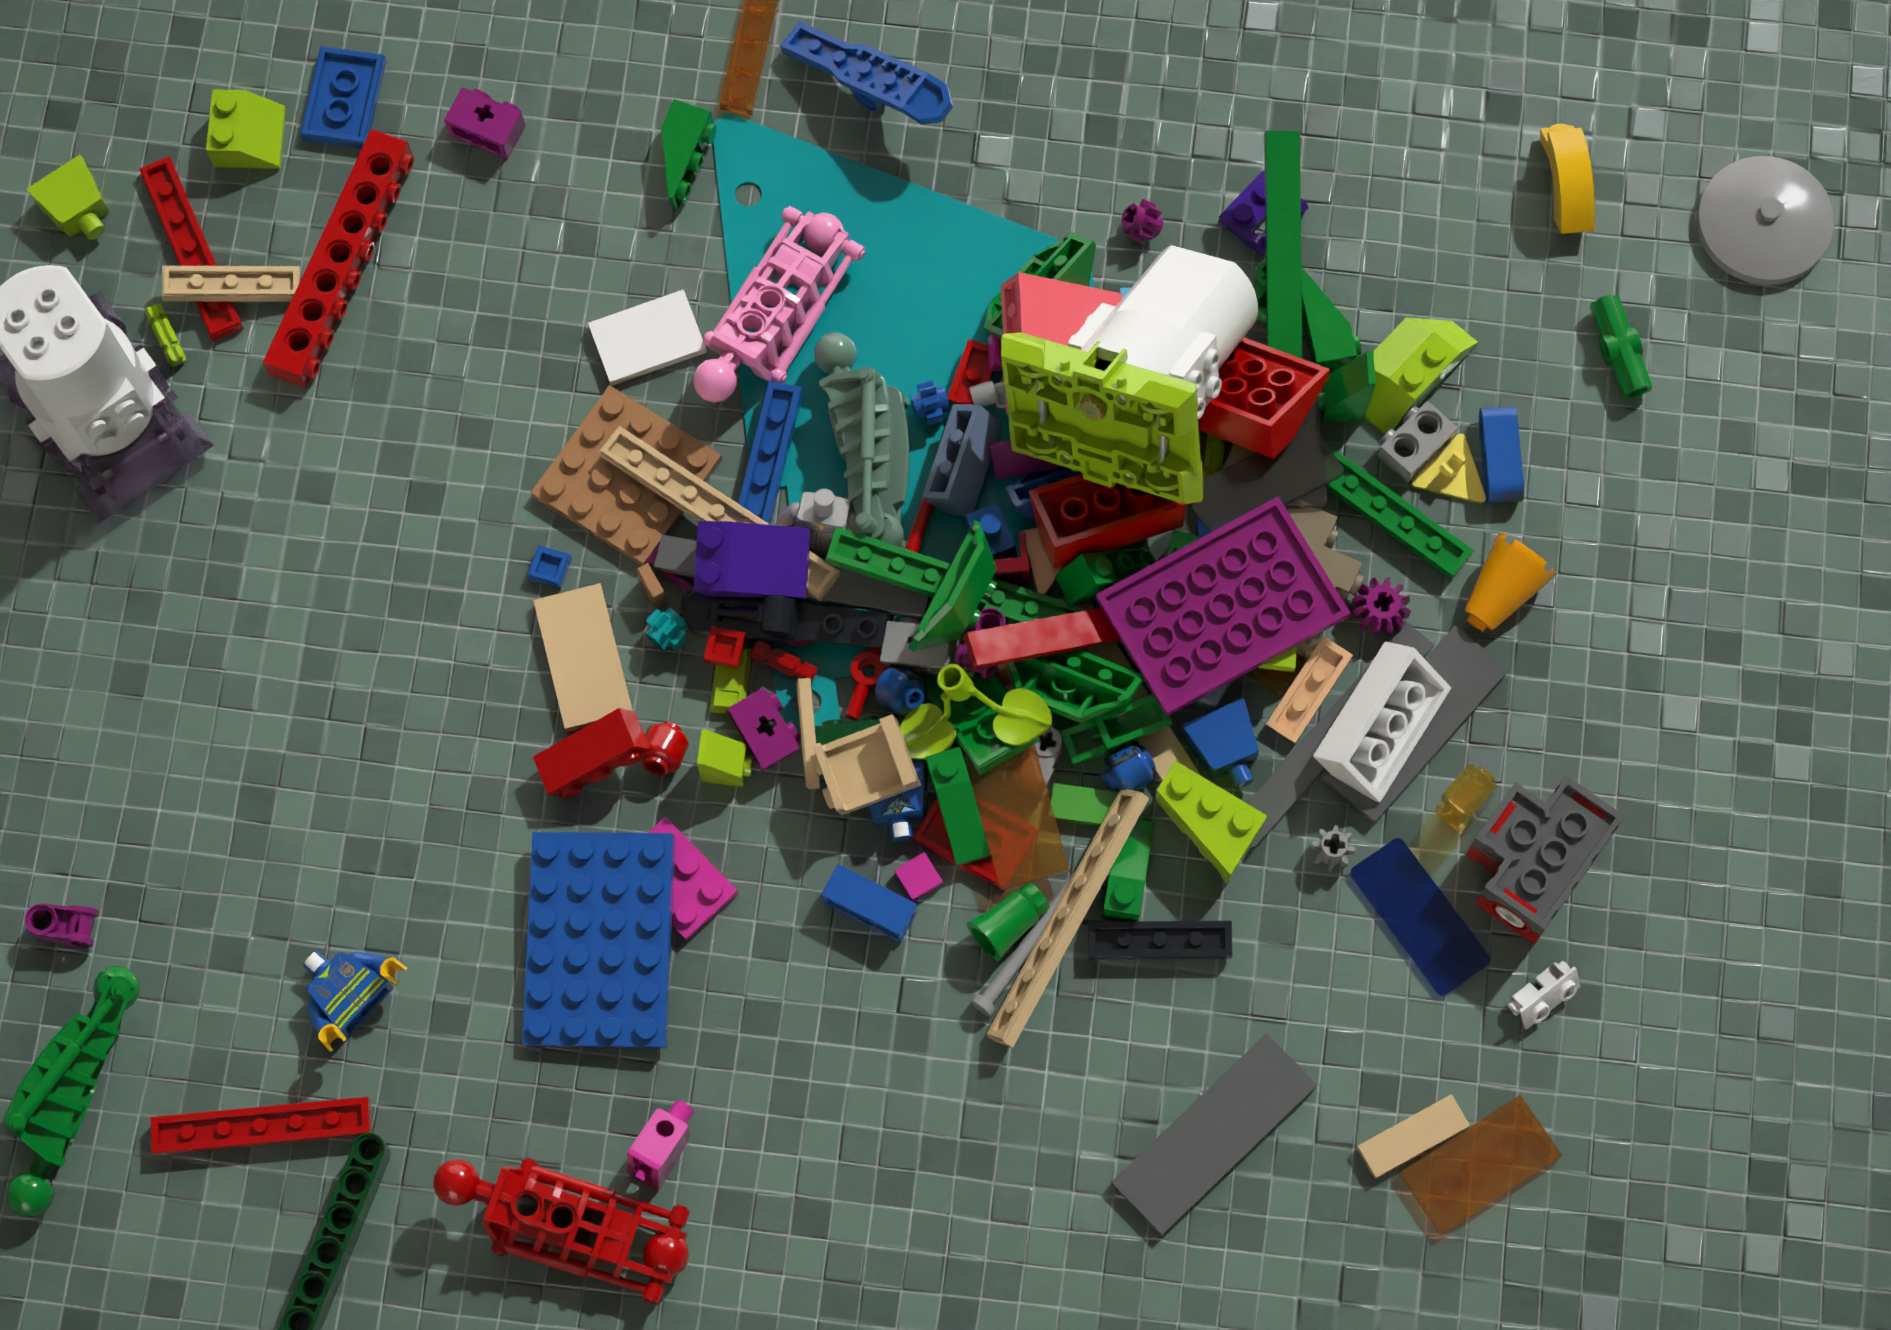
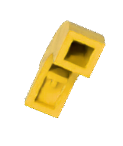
[1540,124,1595,234]

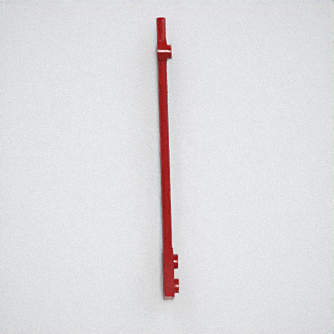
[845,339,994,721]

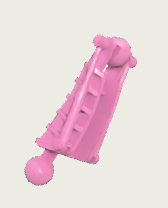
[693,206,866,403]

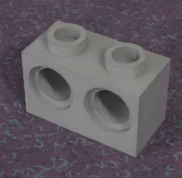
[1377,400,1458,485]

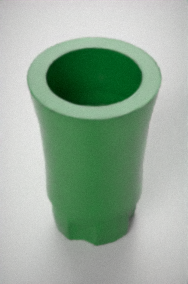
[967,883,1050,961]

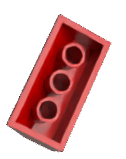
[1029,474,1185,569]

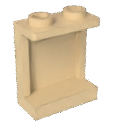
[811,714,921,816]

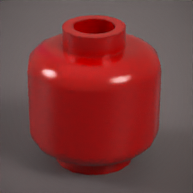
[640,722,689,776]

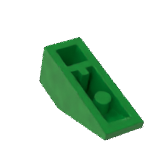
[1301,268,1361,372]
[1315,351,1376,423]
[926,747,991,866]
[1102,819,1154,922]

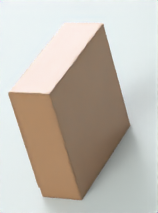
[637,563,667,608]

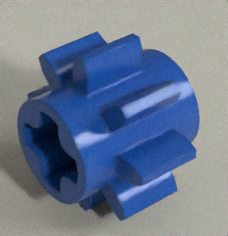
[910,380,950,425]

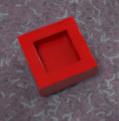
[703,626,747,670]

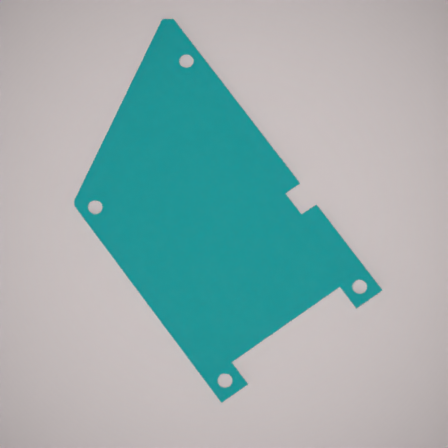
[713,111,1150,734]

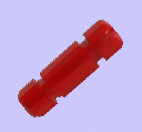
[751,641,817,683]

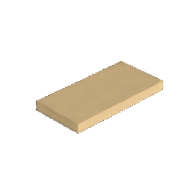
[533,583,633,732]

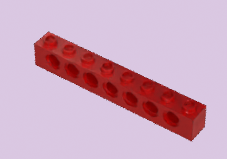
[263,129,414,388]

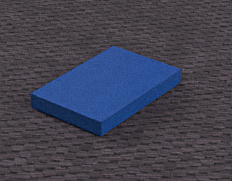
[300,46,387,149]

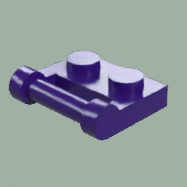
[1218,171,1309,256]

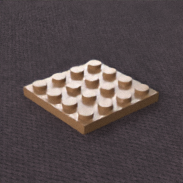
[531,385,723,566]

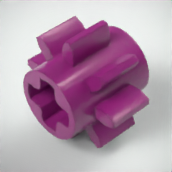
[1121,199,1163,244]

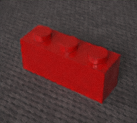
[533,708,650,799]

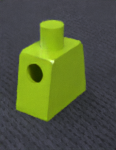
[27,154,109,240]

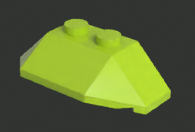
[1364,317,1478,435]

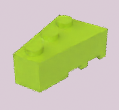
[1155,761,1267,884]

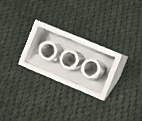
[1313,642,1451,803]

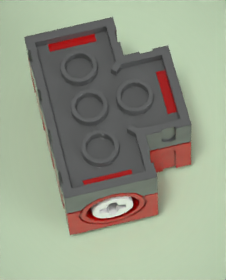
[1466,775,1626,945]

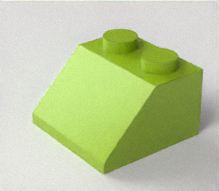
[206,89,286,169]

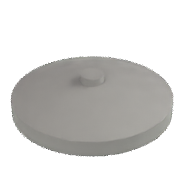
[1697,156,1834,285]

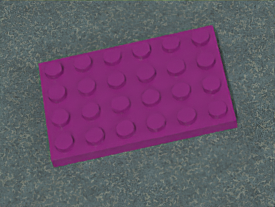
[1095,496,1351,717]

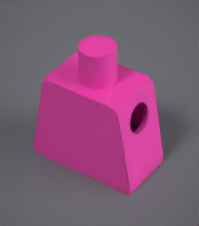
[627,1100,694,1191]

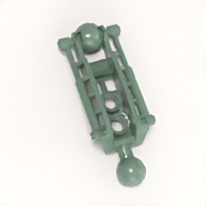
[814,332,909,549]

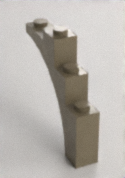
[1220,444,1364,658]

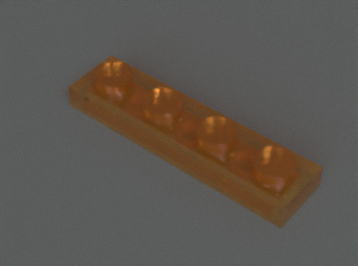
[719,0,780,116]

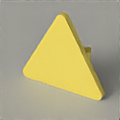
[1411,433,1486,504]

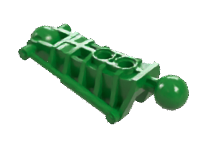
[3,966,140,1217]

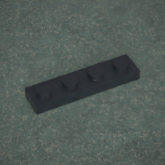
[1088,921,1233,960]

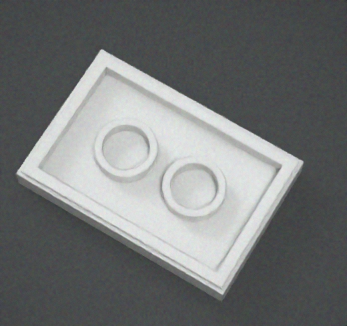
[588,289,707,386]

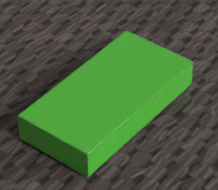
[1049,783,1119,827]

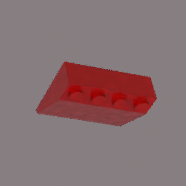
[1198,337,1330,459]

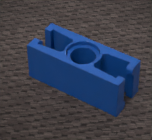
[821,864,918,943]

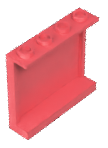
[1001,272,1123,413]

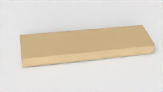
[162,266,300,302]

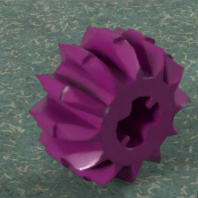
[1351,577,1411,636]

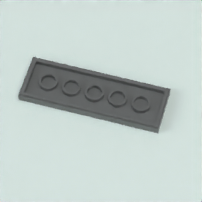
[1319,625,1509,825]
[1111,1033,1317,1237]

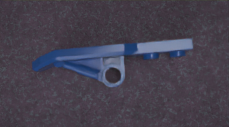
[780,21,953,125]

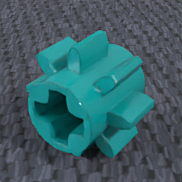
[645,608,688,651]

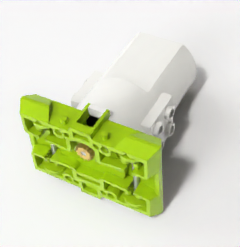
[1001,245,1258,504]

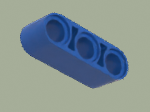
[1479,407,1524,504]

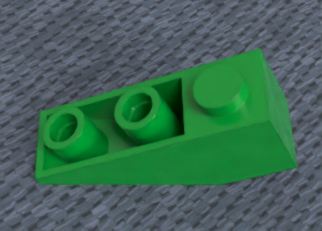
[661,99,717,212]
[1055,547,1156,606]

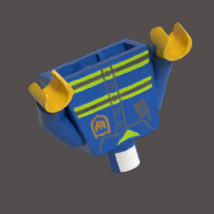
[303,951,407,1052]

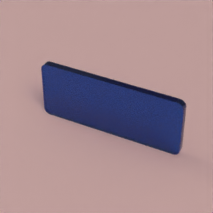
[1350,838,1491,996]

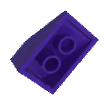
[693,521,811,599]

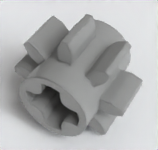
[1310,825,1356,872]

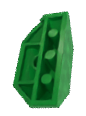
[983,232,1096,339]
[908,520,997,652]
[1007,650,1145,723]

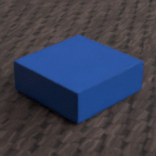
[527,545,572,590]

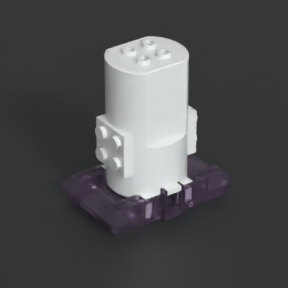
[0,265,214,523]

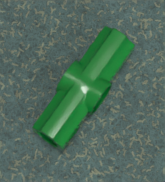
[1589,294,1653,399]

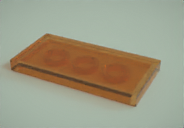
[964,744,1070,890]
[1399,1095,1562,1236]

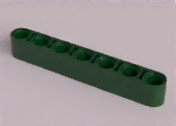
[278,1132,391,1330]

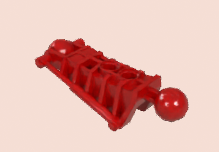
[433,1158,690,1305]

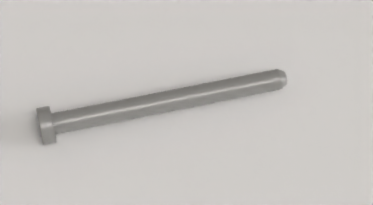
[970,872,1075,1017]

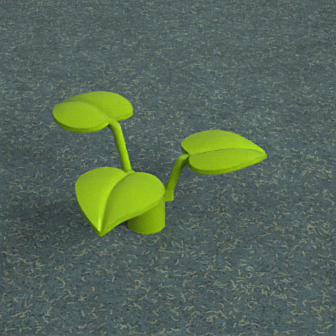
[900,628,1052,760]

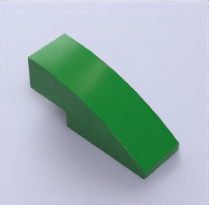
[1060,694,1173,768]

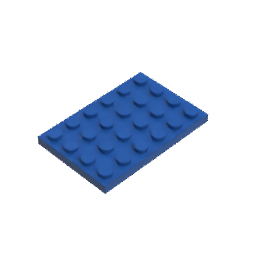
[522,832,675,1049]

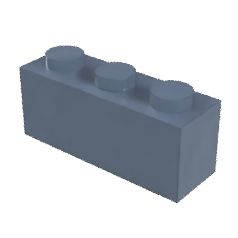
[922,404,1003,516]

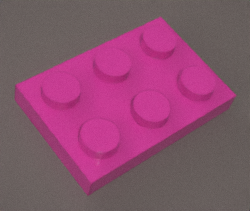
[648,817,739,942]

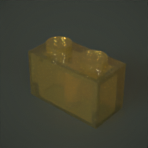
[1434,763,1498,834]

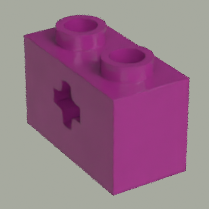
[444,87,526,159]
[726,687,801,772]

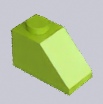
[697,730,754,787]

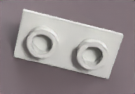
[1507,961,1581,1030]

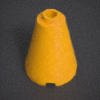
[1464,533,1556,632]

